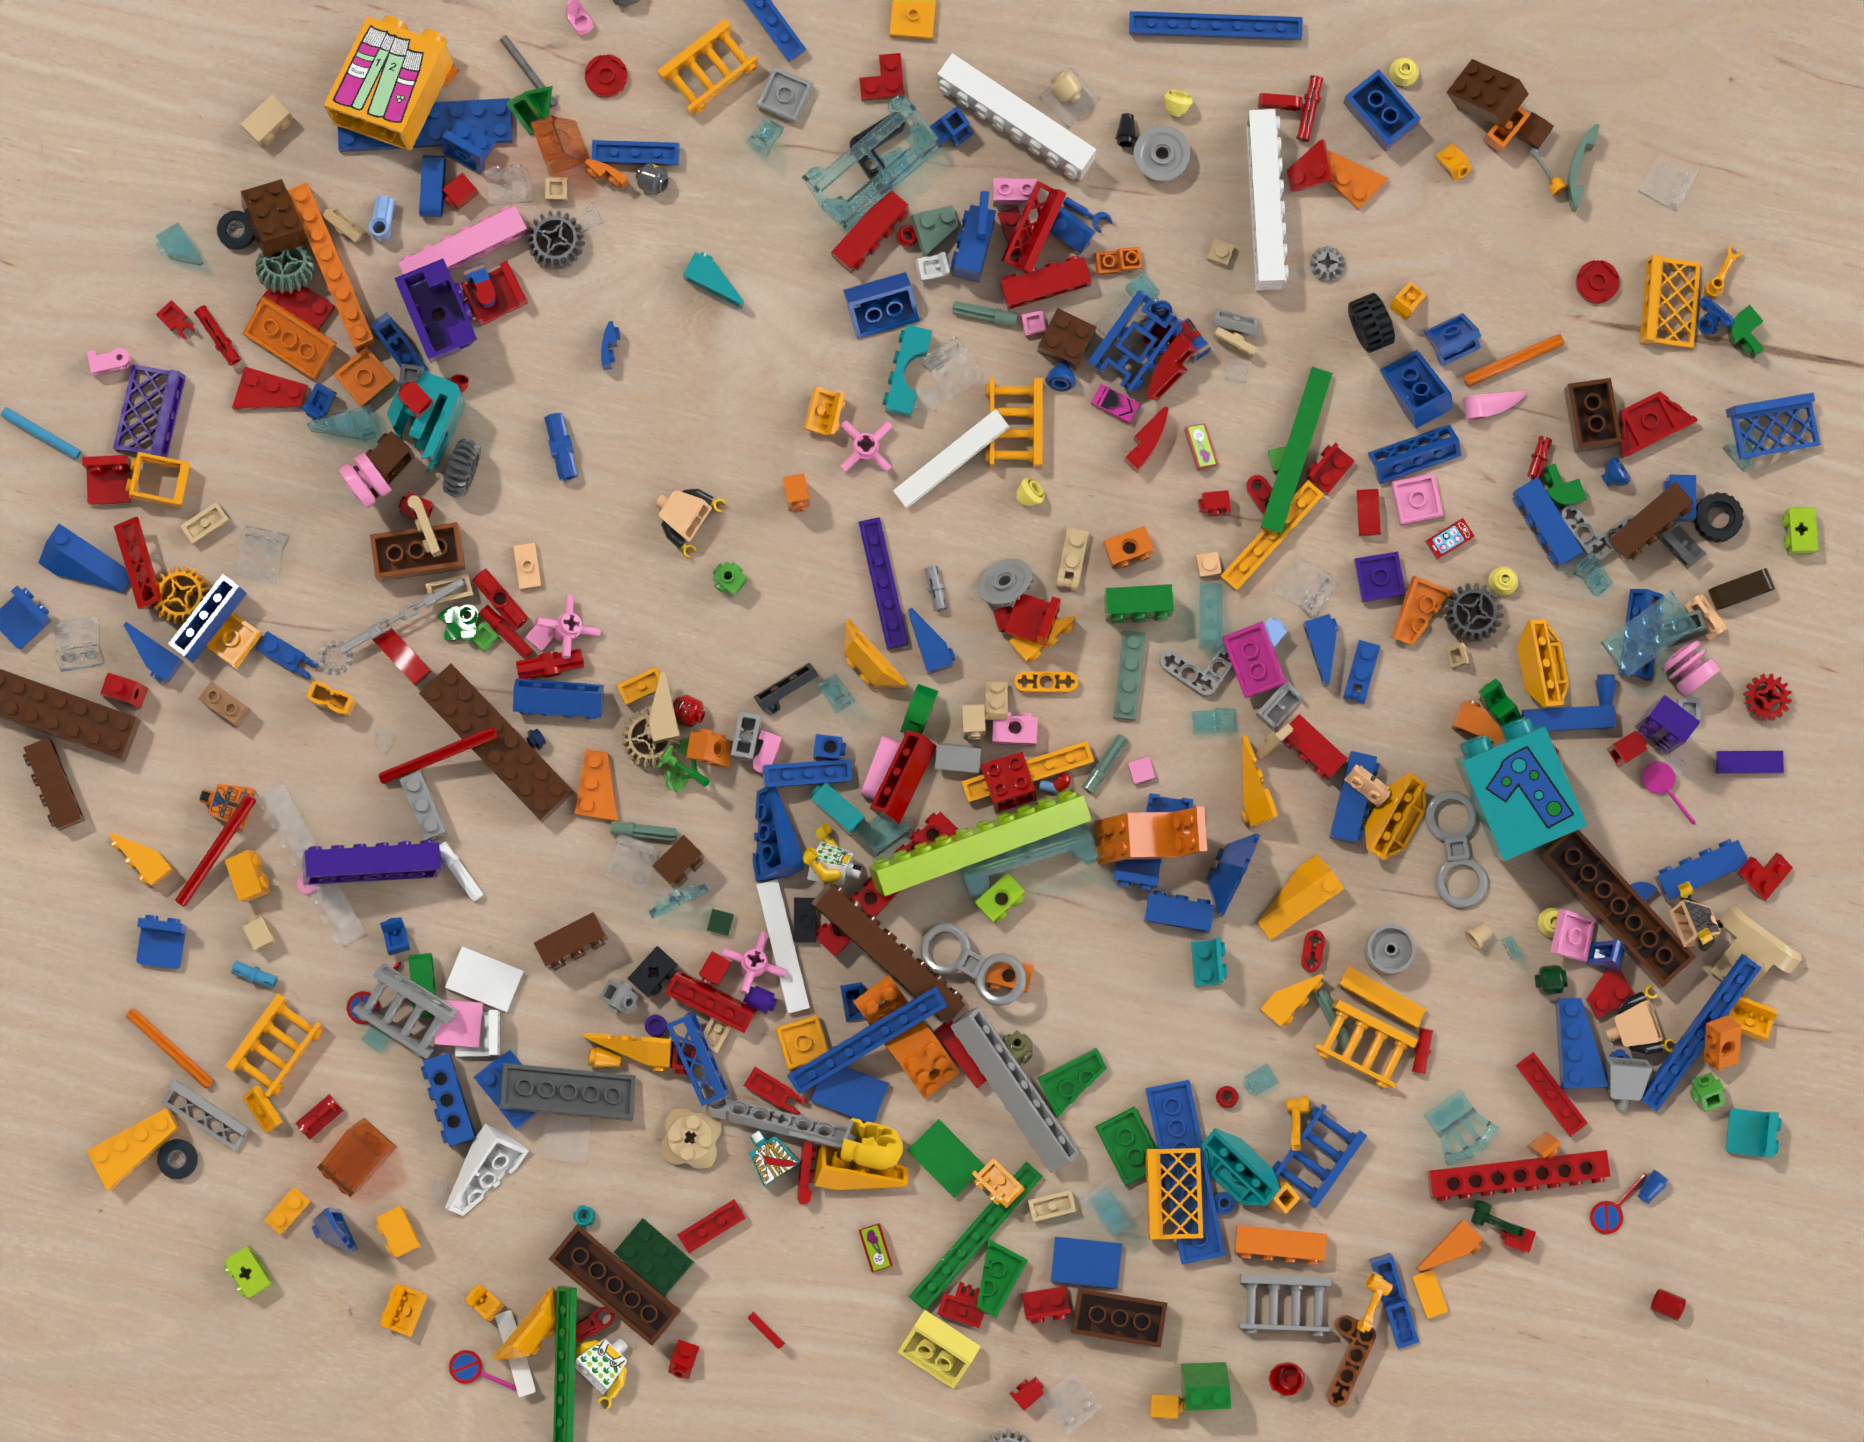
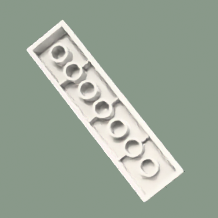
[937,53,1096,181]
[1246,109,1289,291]

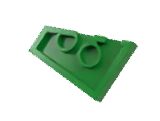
[1037,1048,1107,1118]
[976,1239,1028,1319]

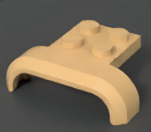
[1710,905,1802,997]

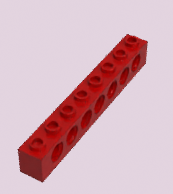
[816,811,958,958]
[1427,1150,1611,1202]

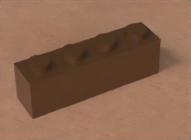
[1608,482,1694,562]
[23,737,85,831]

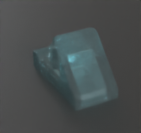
[746,117,784,157]
[1723,424,1754,472]
[1573,552,1613,597]
[817,673,855,714]
[1192,708,1238,734]

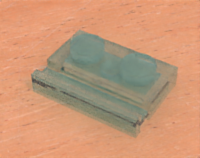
[857,815,913,857]

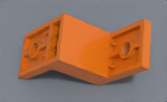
[1094,807,1207,865]
[853,975,960,1099]

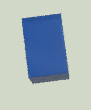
[1586,940,1625,971]
[840,982,865,1022]

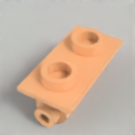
[1684,593,1727,641]
[1344,764,1391,807]

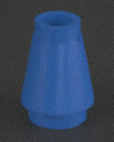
[1595,674,1617,706]
[1638,1169,1668,1204]

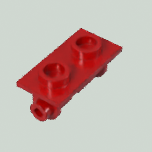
[295,1094,344,1140]

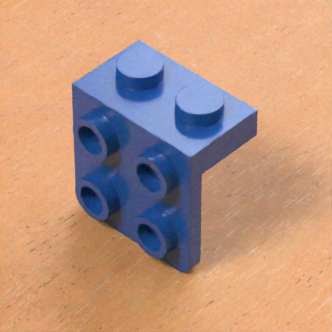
[0,586,52,649]
[1113,859,1161,891]
[136,915,187,969]

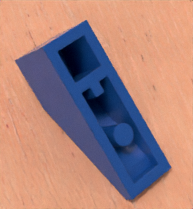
[369,312,428,371]
[908,608,956,675]
[1303,614,1338,687]
[124,622,184,683]

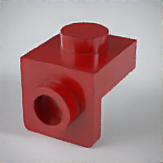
[668,1339,700,1379]

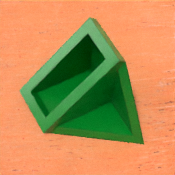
[506,86,553,135]

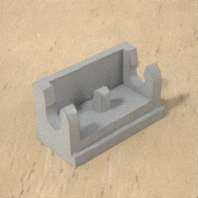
[1256,680,1303,731]
[935,743,981,773]

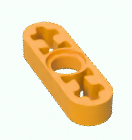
[1014,672,1078,693]

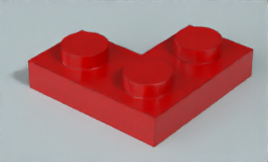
[859,53,904,101]
[1737,852,1793,901]

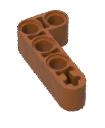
[1326,1315,1376,1407]

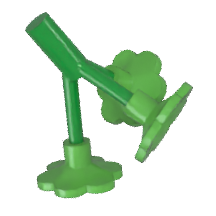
[657,738,710,792]

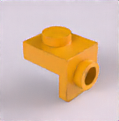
[1435,143,1472,182]
[464,1284,505,1322]

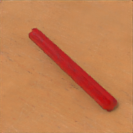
[378,727,498,784]
[175,794,256,907]

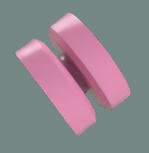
[338,451,392,508]

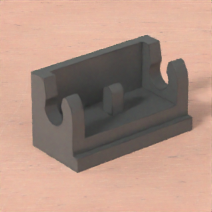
[1659,521,1706,570]

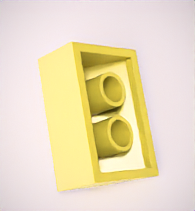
[897,1310,981,1389]

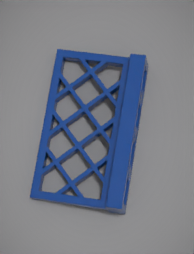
[1725,392,1821,460]

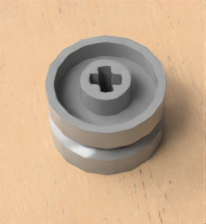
[1364,924,1416,975]

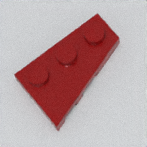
[232,367,309,409]

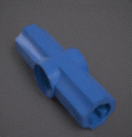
[544,413,578,481]

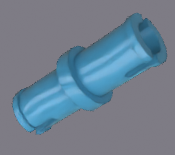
[231,961,278,990]

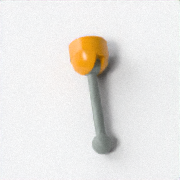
[1530,148,1567,196]

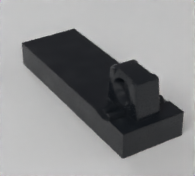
[754,663,818,715]

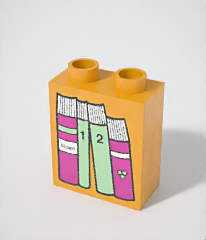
[324,15,454,151]

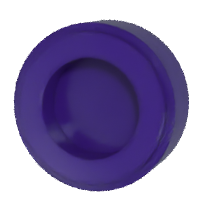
[645,1015,667,1037]

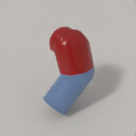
[1039,772,1071,794]

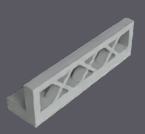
[162,1080,251,1152]

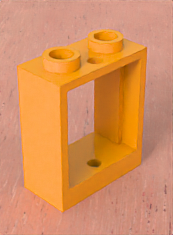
[126,452,190,509]

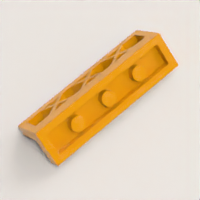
[1337,966,1426,1029]

